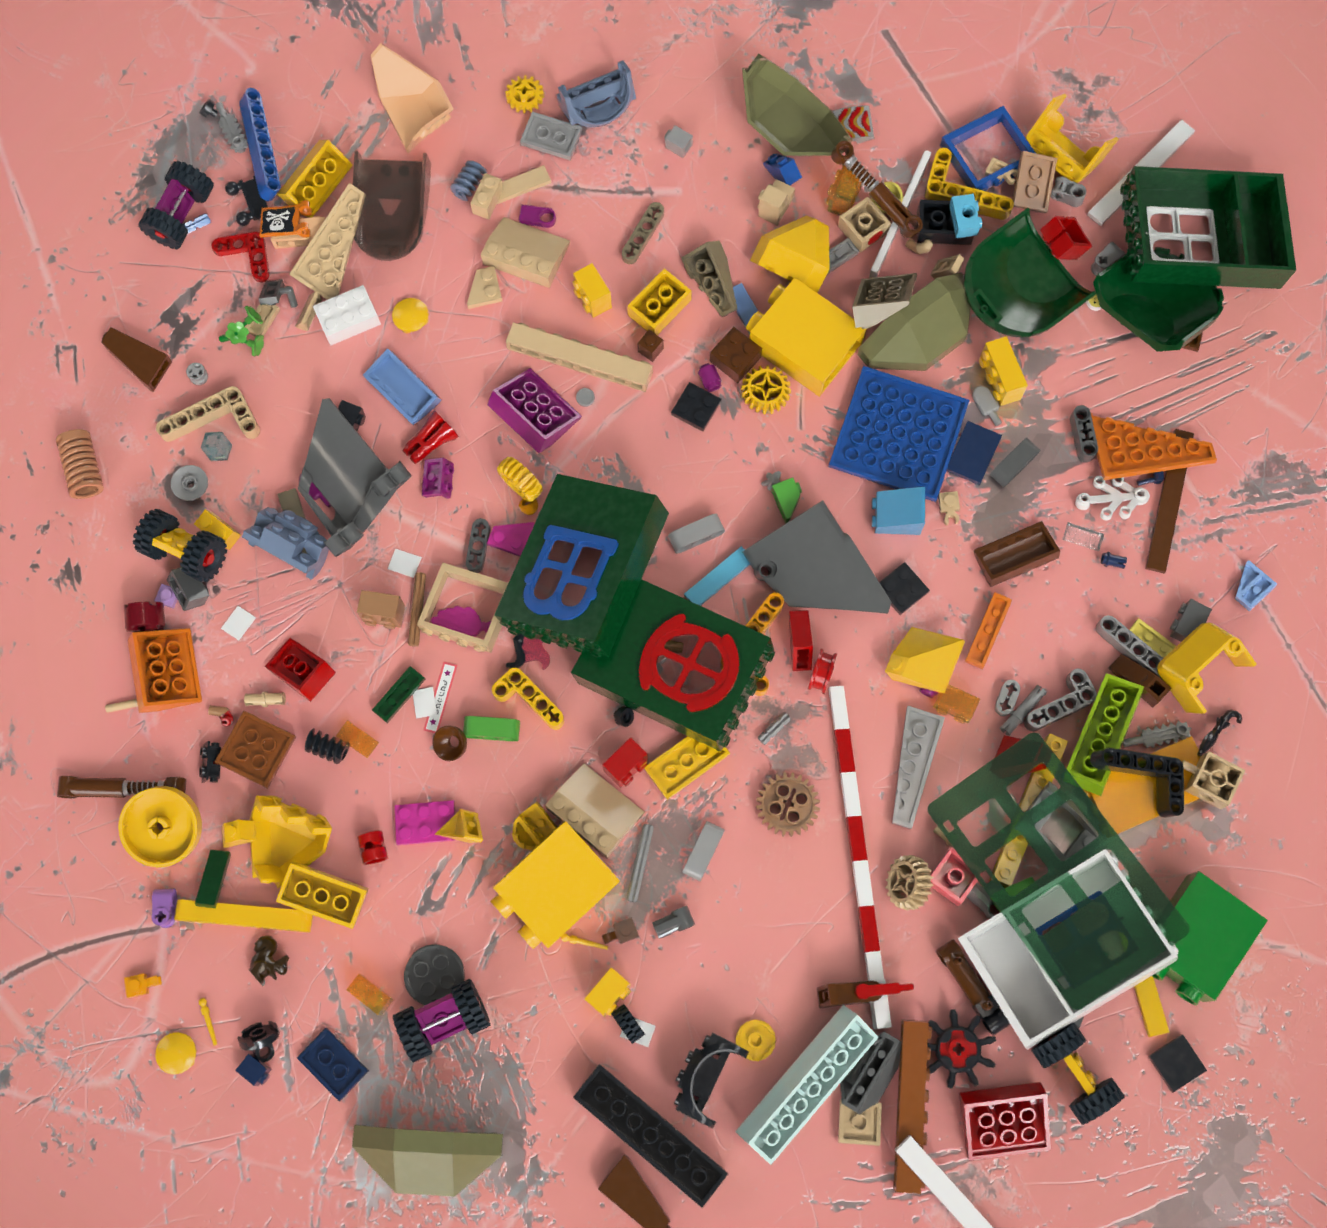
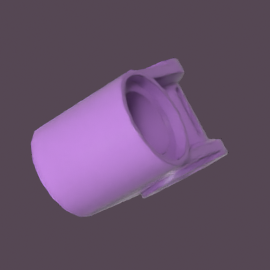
[152,889,177,928]

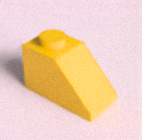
[221,820,256,848]

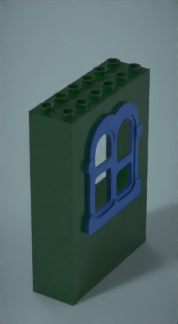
[494,474,669,657]

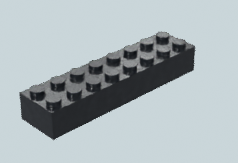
[573,1064,728,1208]

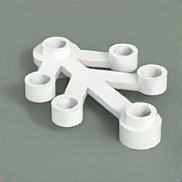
[1075,476,1150,520]

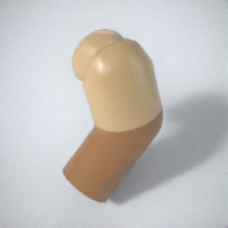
[905,238,933,254]

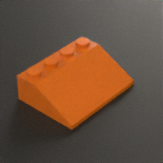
[128,628,202,713]

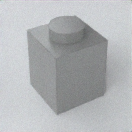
[664,125,693,158]

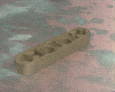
[622,202,664,264]

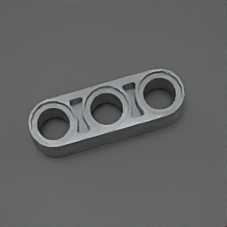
[668,514,725,554]
[682,821,725,881]

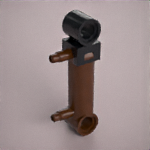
[936,939,1010,1036]

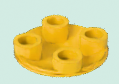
[392,298,429,333]
[155,1032,196,1074]

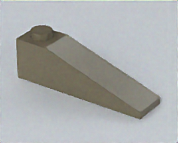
[681,240,737,317]

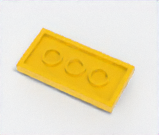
[644,736,730,800]

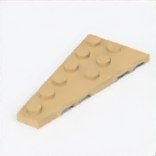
[289,183,366,300]

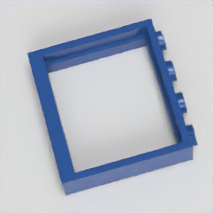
[940,106,1035,191]

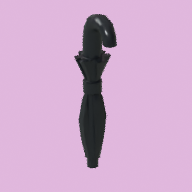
[1197,710,1243,756]

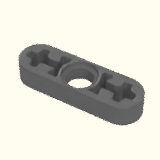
[466,518,490,573]

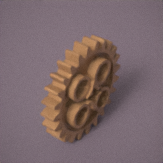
[756,772,820,837]

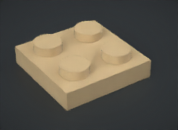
[838,1100,882,1146]

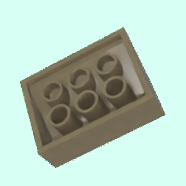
[852,273,917,329]

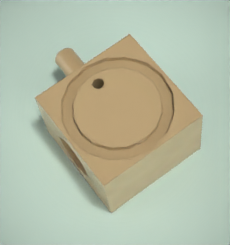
[1182,751,1246,810]

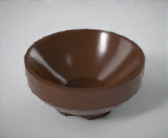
[432,725,467,761]

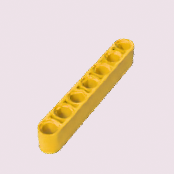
[174,899,313,932]

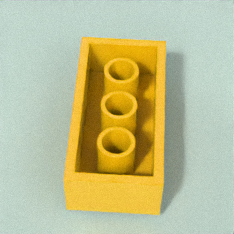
[276,861,369,929]

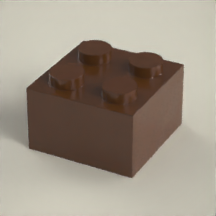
[710,327,762,383]

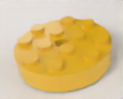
[118,786,202,867]

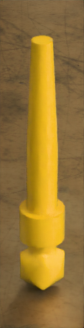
[561,933,608,950]
[198,998,217,1046]

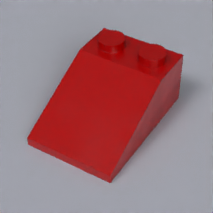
[265,638,336,702]

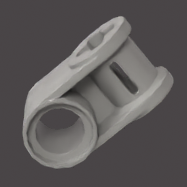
[1050,177,1087,207]
[1091,242,1126,276]

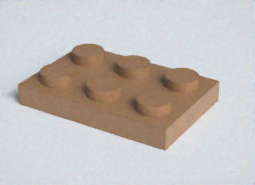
[1012,151,1057,213]

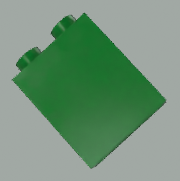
[1152,871,1268,1006]

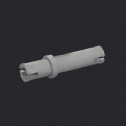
[1000,685,1047,736]

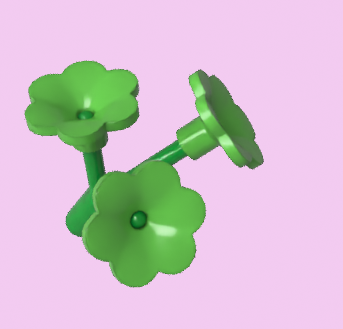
[219,306,264,357]

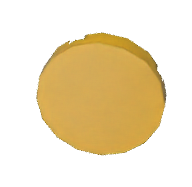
[735,1020,776,1061]

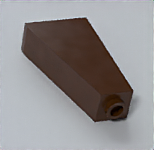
[101,327,172,392]
[598,1155,671,1228]

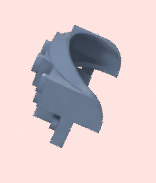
[242,507,329,580]

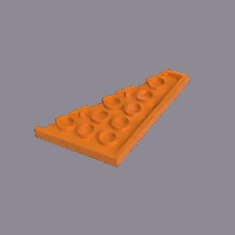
[1091,413,1217,480]

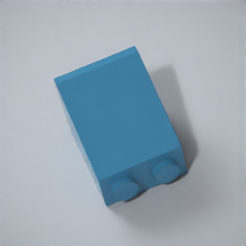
[871,487,925,535]

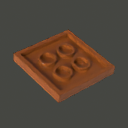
[215,711,296,789]

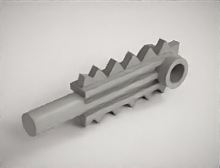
[215,102,248,153]
[1123,720,1192,748]

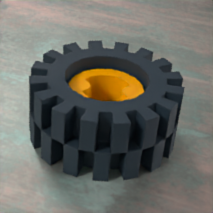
[611,1004,645,1044]

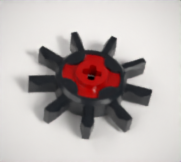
[927,1009,996,1089]

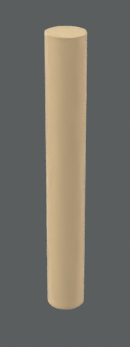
[105,696,163,713]

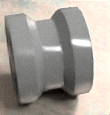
[186,363,208,385]

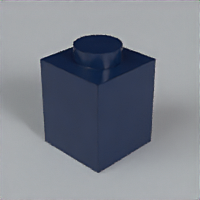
[235,1054,272,1086]

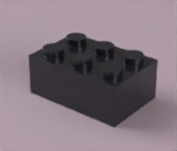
[917,200,974,245]

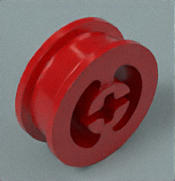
[808,649,837,694]

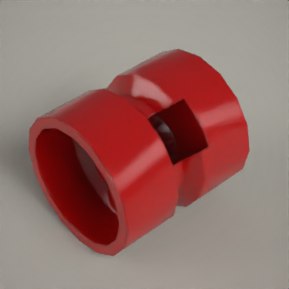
[357,831,388,865]

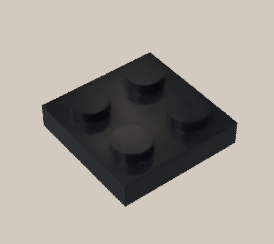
[671,382,722,432]
[879,562,930,615]

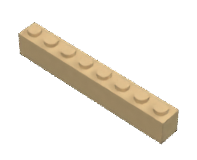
[506,322,653,392]

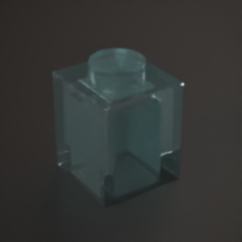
[201,432,232,461]

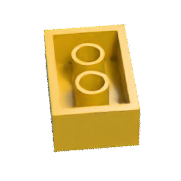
[627,268,692,335]
[979,336,1028,406]

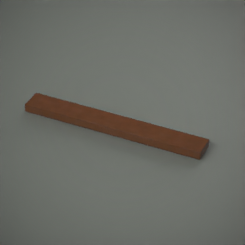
[1146,429,1194,574]

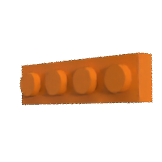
[965,592,1012,669]

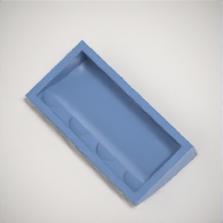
[363,348,442,425]

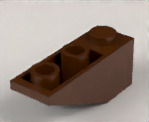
[1108,654,1172,707]

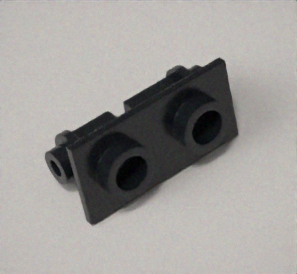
[199,741,221,783]

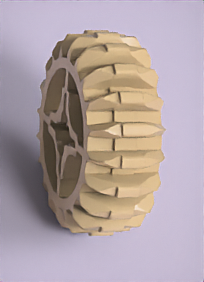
[885,855,934,910]

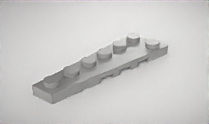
[892,706,945,829]

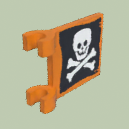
[260,200,312,238]

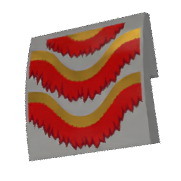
[833,106,875,144]

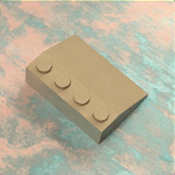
[481,217,570,288]
[545,764,645,858]

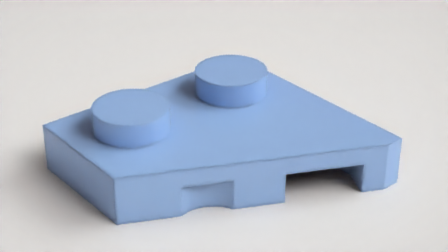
[1235,560,1277,612]

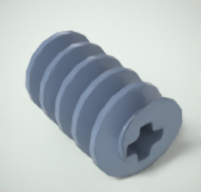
[450,161,487,201]

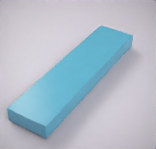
[684,546,750,606]

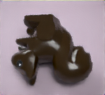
[249,936,289,986]

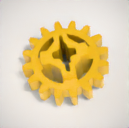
[505,75,544,114]

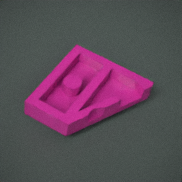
[487,522,535,557]

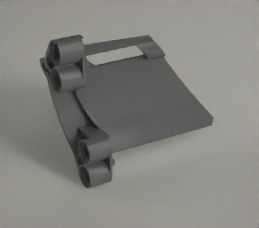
[298,398,412,557]

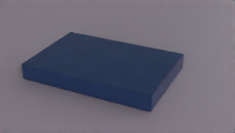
[946,421,1002,485]
[297,1028,369,1102]

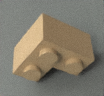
[757,179,795,225]

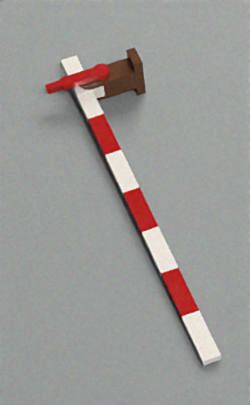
[817,686,914,1030]

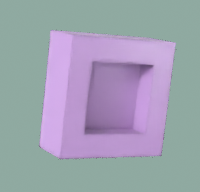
[154,584,177,609]

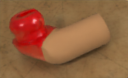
[208,705,234,727]

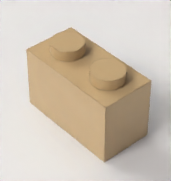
[470,173,503,219]

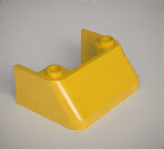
[1026,94,1119,183]
[1157,622,1257,714]

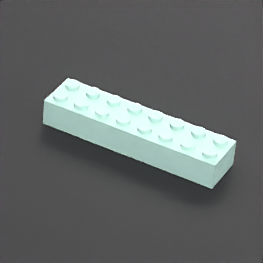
[735,1005,878,1165]

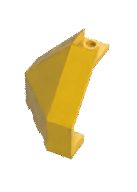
[750,215,830,293]
[249,796,332,888]

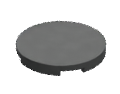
[404,945,465,1005]

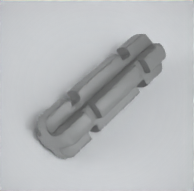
[758,712,791,745]

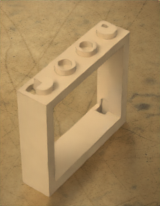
[417,563,508,653]

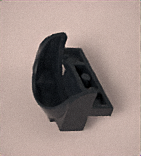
[674,1033,749,1129]

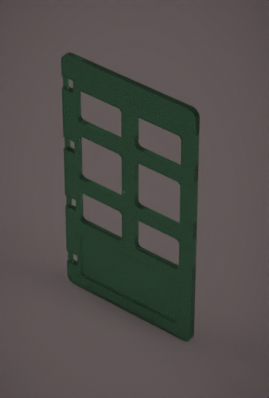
[928,733,1190,1010]

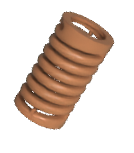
[56,429,104,499]

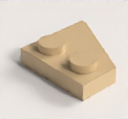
[467,266,502,309]

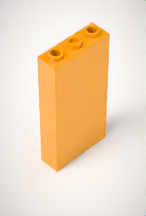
[1081,736,1201,839]

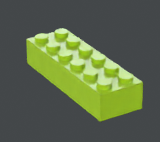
[1063,673,1144,796]

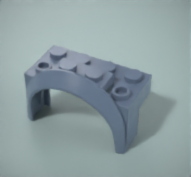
[556,60,636,127]

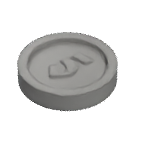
[576,388,595,407]

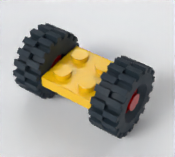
[133,509,227,582]
[1031,1023,1125,1125]

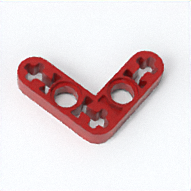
[211,232,270,283]

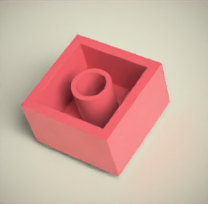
[930,848,984,906]

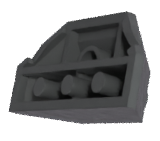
[840,1032,902,1114]

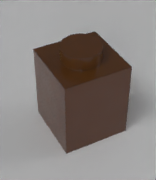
[638,330,664,362]

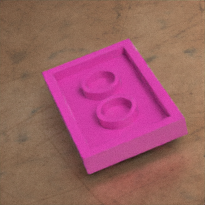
[395,800,456,845]

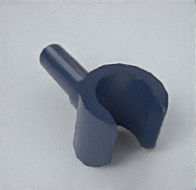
[1137,471,1164,486]

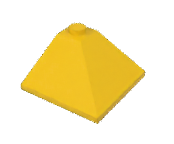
[885,627,965,694]

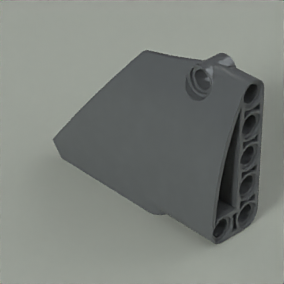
[742,501,892,614]

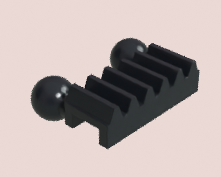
[225,175,268,226]

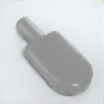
[972,385,1002,426]

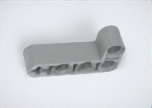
[1024,669,1097,732]

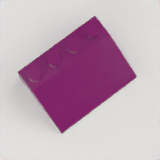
[487,368,582,453]

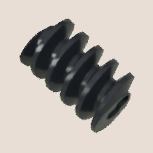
[305,728,350,764]

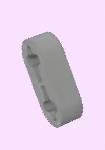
[995,680,1020,716]

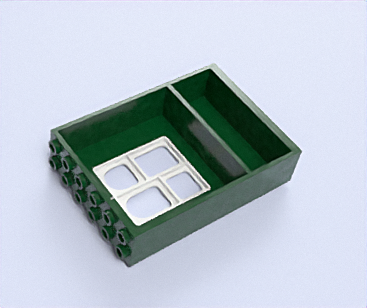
[1120,166,1296,289]

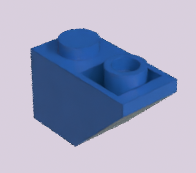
[763,154,802,186]

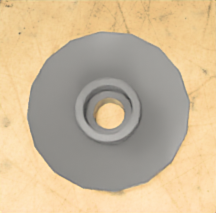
[171,465,208,501]

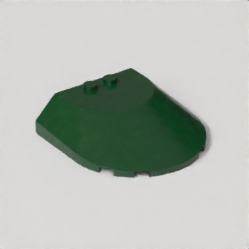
[964,208,1097,337]
[1093,247,1224,352]

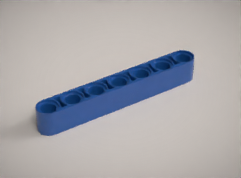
[239,88,281,201]

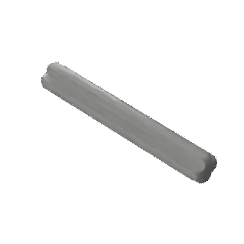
[627,824,654,902]

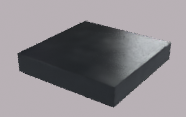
[1148,1034,1207,1093]

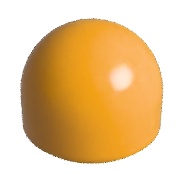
[519,499,538,515]

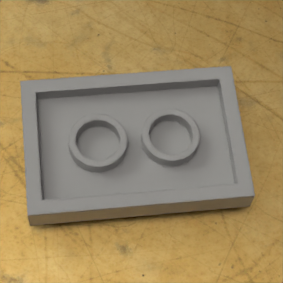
[520,112,583,160]

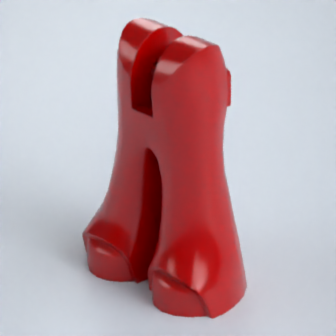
[402,411,459,464]

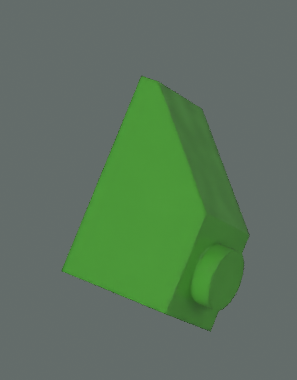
[771,478,802,524]

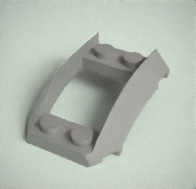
[1014,782,1100,872]

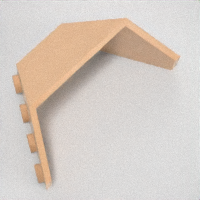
[370,43,454,153]

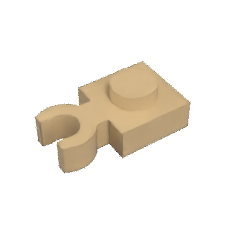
[984,158,1018,185]
[938,491,960,525]

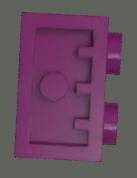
[422,457,454,499]

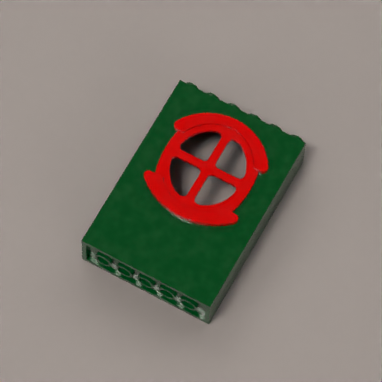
[571,579,775,752]

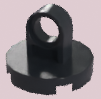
[237,1021,280,1062]

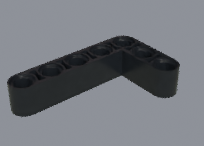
[1090,748,1184,818]

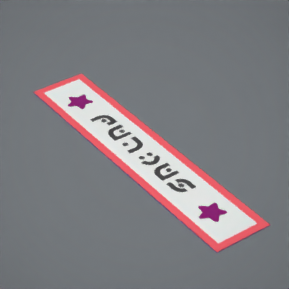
[424,662,457,733]

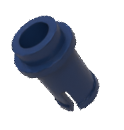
[1101,552,1127,569]

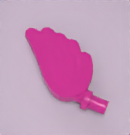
[431,606,491,637]

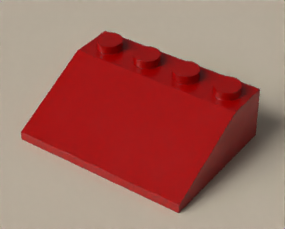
[959,1082,1051,1161]

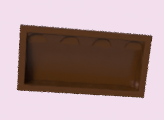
[974,521,1060,587]

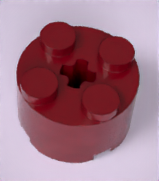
[124,601,165,632]

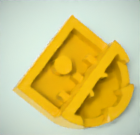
[512,801,557,850]

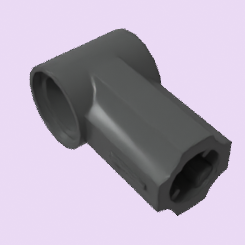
[652,906,695,939]

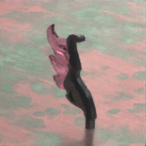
[506,634,550,670]

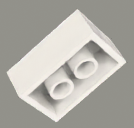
[313,285,381,346]

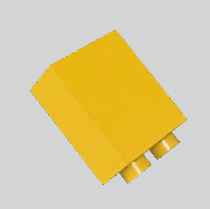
[746,278,866,397]
[490,821,620,949]

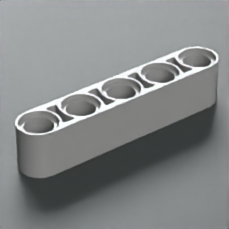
[1096,615,1163,680]

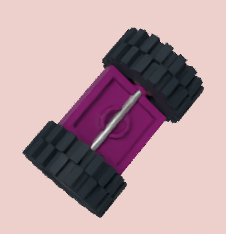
[138,161,214,249]
[392,979,491,1063]

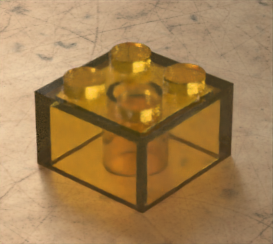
[826,165,862,216]

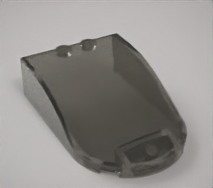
[353,151,431,261]

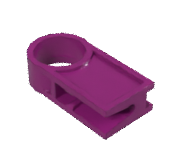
[519,204,556,228]

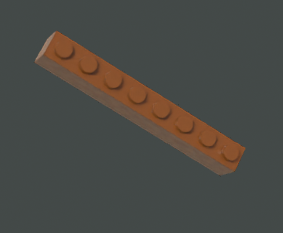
[893,1019,932,1194]

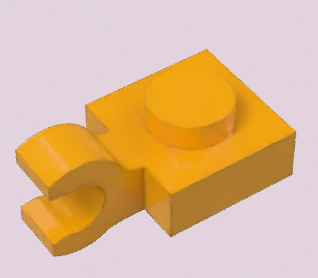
[124,973,162,998]

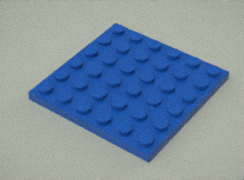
[828,366,970,502]

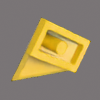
[435,809,483,843]

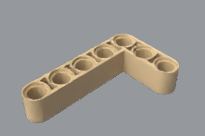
[156,386,260,442]

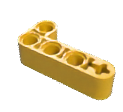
[492,668,564,730]

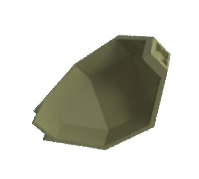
[742,54,853,156]
[858,273,971,371]
[352,1125,503,1197]

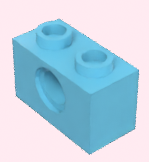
[949,194,982,238]

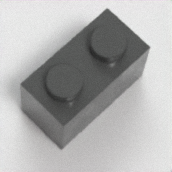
[167,567,209,611]
[1170,599,1212,642]

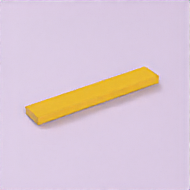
[1118,931,1170,1037]

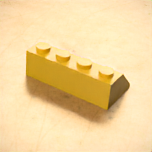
[277,140,353,218]

